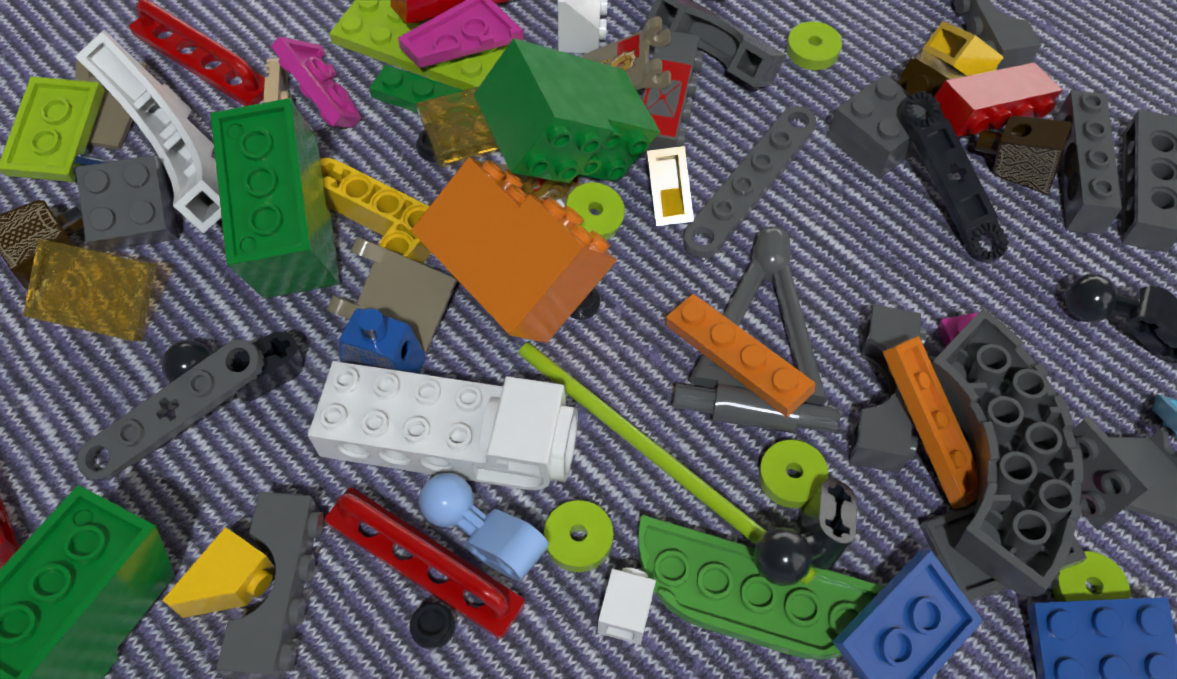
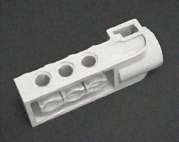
[308,361,578,490]

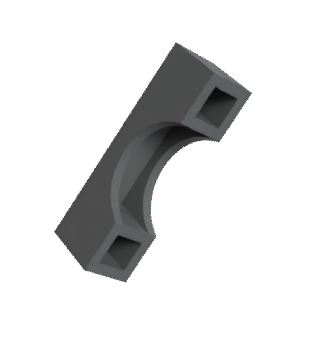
[645,0,787,88]
[953,0,1041,70]
[849,304,926,474]
[216,492,324,679]

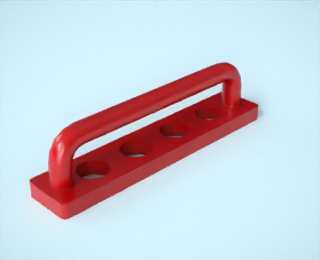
[129,0,265,106]
[325,487,525,639]

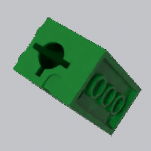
[473,38,660,183]
[210,98,340,299]
[0,485,175,679]

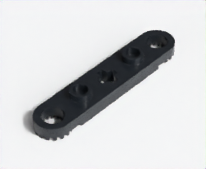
[901,91,1009,263]

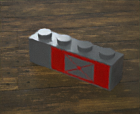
[639,29,704,159]

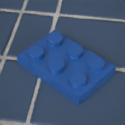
[832,550,983,679]
[1027,597,1177,679]

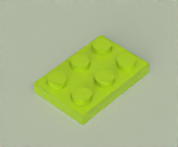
[0,76,105,182]

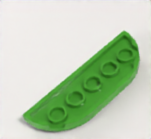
[638,515,884,660]

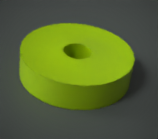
[786,21,842,70]
[565,182,625,240]
[758,440,828,508]
[544,500,613,572]
[1052,551,1131,602]

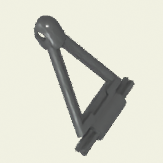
[673,226,841,433]

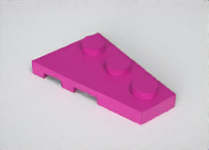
[398,0,524,68]
[271,37,361,128]

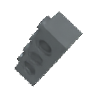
[1055,90,1122,235]
[1121,109,1177,253]

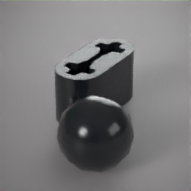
[1065,274,1177,363]
[162,332,304,401]
[753,479,858,586]

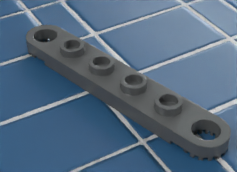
[683,106,816,260]

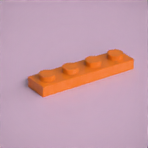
[666,293,816,418]
[883,336,978,509]

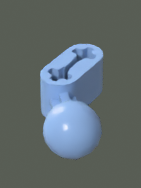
[418,473,549,581]

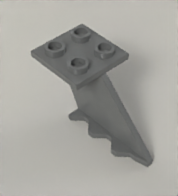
[1072,417,1177,529]

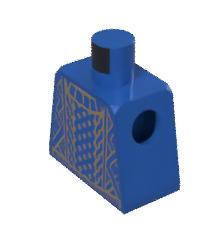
[339,308,426,374]

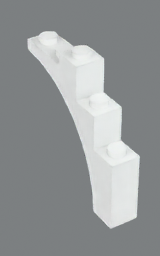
[75,30,222,234]

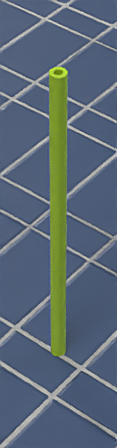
[519,343,818,586]

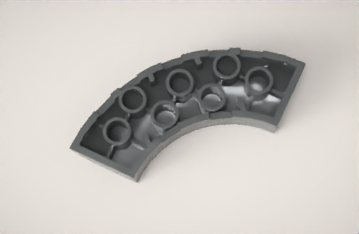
[932,308,1084,597]

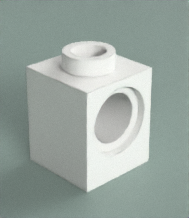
[597,568,656,645]

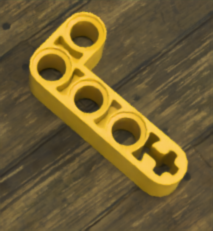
[320,158,431,264]

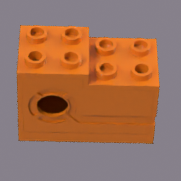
[411,157,617,343]

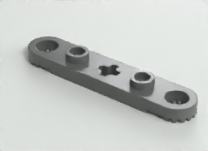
[77,339,264,481]

